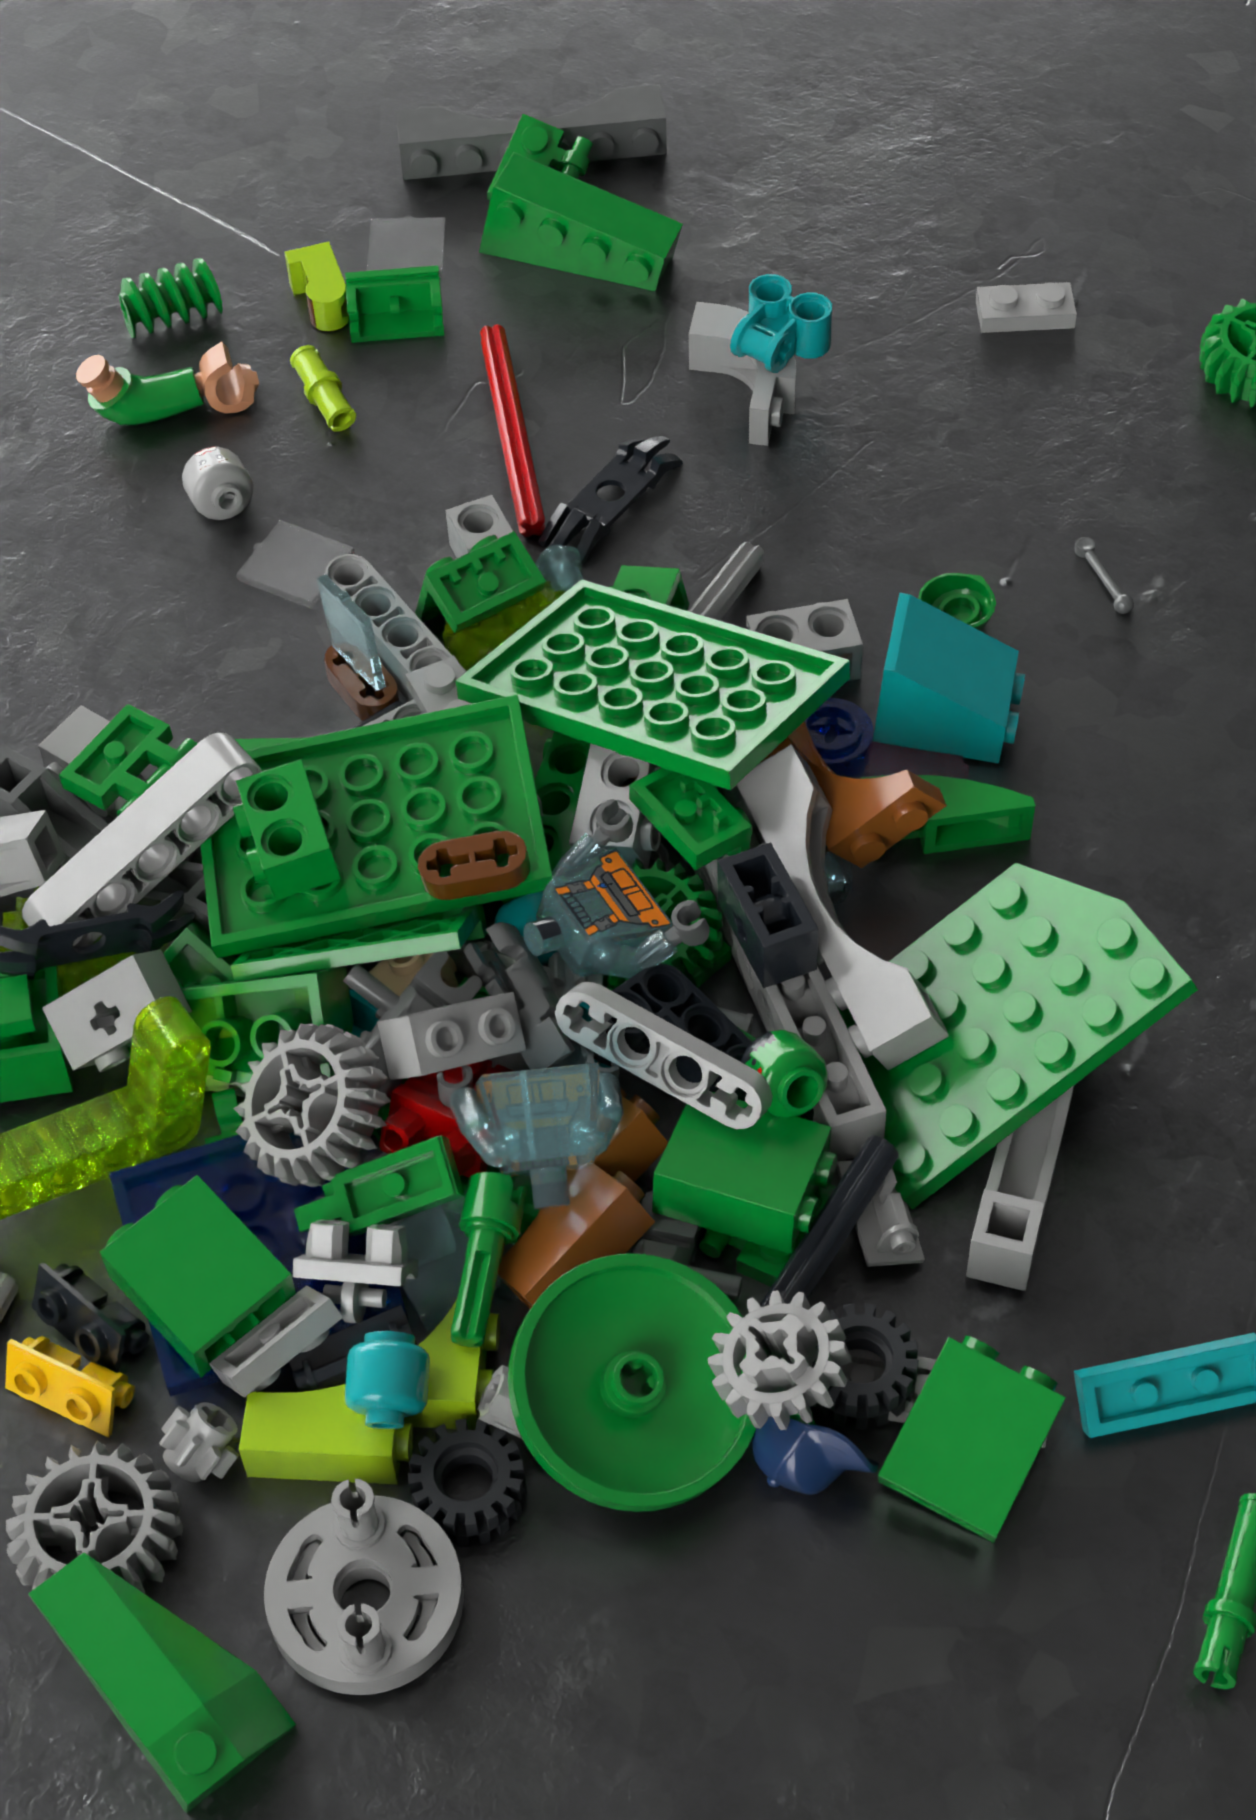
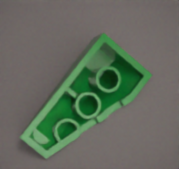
[119,966,354,1083]
[28,1552,296,1813]

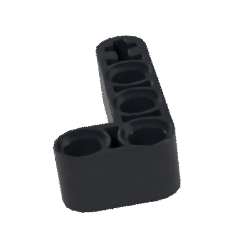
[592,963,814,1121]

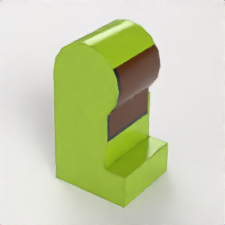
[284,241,349,331]

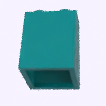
[873,593,1025,764]

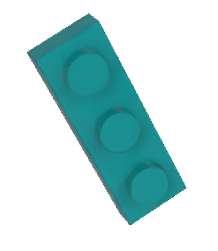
[1074,1333,1256,1438]

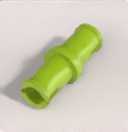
[290,345,356,432]

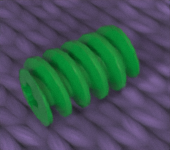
[118,258,223,339]

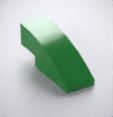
[860,775,1035,854]

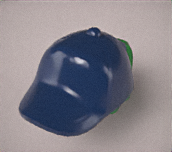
[752,1413,879,1495]

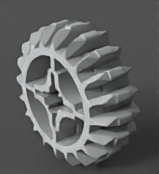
[233,1023,391,1187]
[6,1440,183,1594]

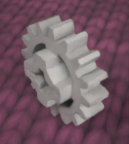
[708,1290,851,1431]

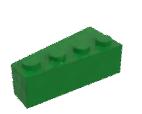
[479,152,683,291]

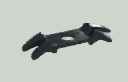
[538,436,683,566]
[0,890,195,980]

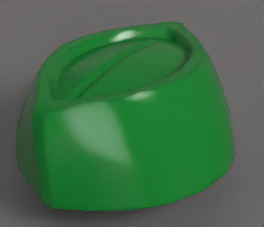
[918,573,996,631]

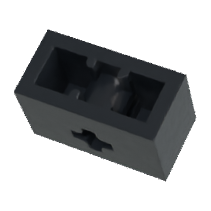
[717,842,819,989]

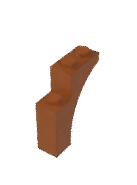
[760,721,947,868]
[497,1069,668,1309]

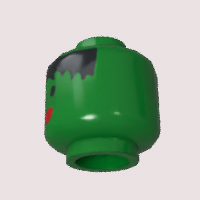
[740,1030,828,1118]

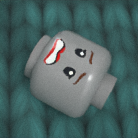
[182,446,253,520]

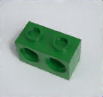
[232,759,341,901]

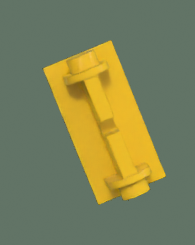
[5,1336,135,1438]

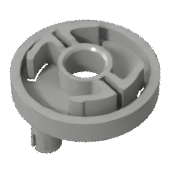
[264,1479,464,1695]

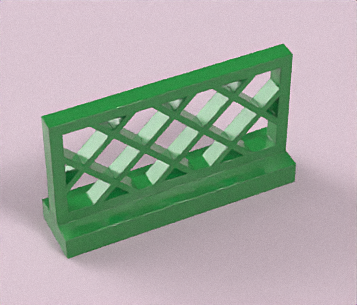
[231,904,488,982]

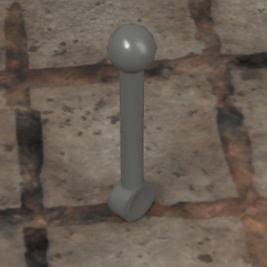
[1074,537,1134,614]

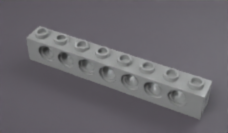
[692,786,886,1161]

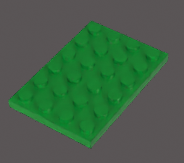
[455,579,850,790]
[200,694,555,958]

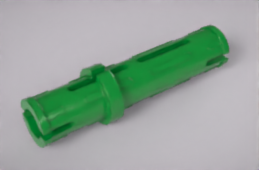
[1193,1493,1256,1689]

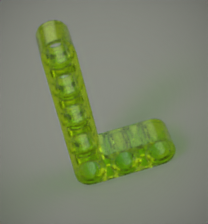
[0,996,211,1220]

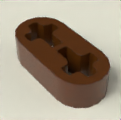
[324,639,399,721]
[418,831,530,900]

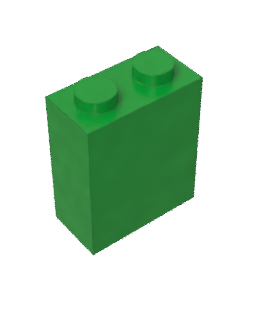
[652,1091,838,1254]
[100,1175,296,1378]
[878,1336,1066,1543]

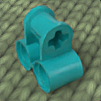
[730,274,832,373]

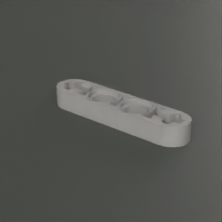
[555,982,773,1129]

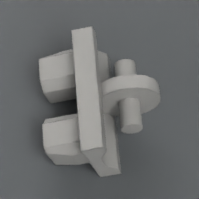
[292,1220,419,1324]

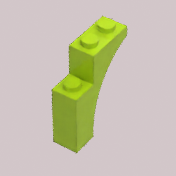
[239,1299,500,1484]

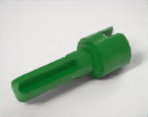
[451,1172,528,1348]

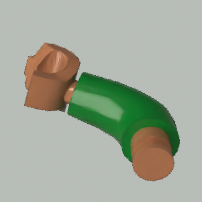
[76,342,259,425]

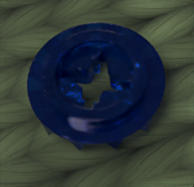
[805,698,873,769]

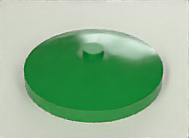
[508,1254,756,1512]

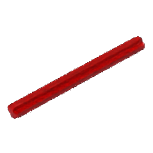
[480,324,545,538]

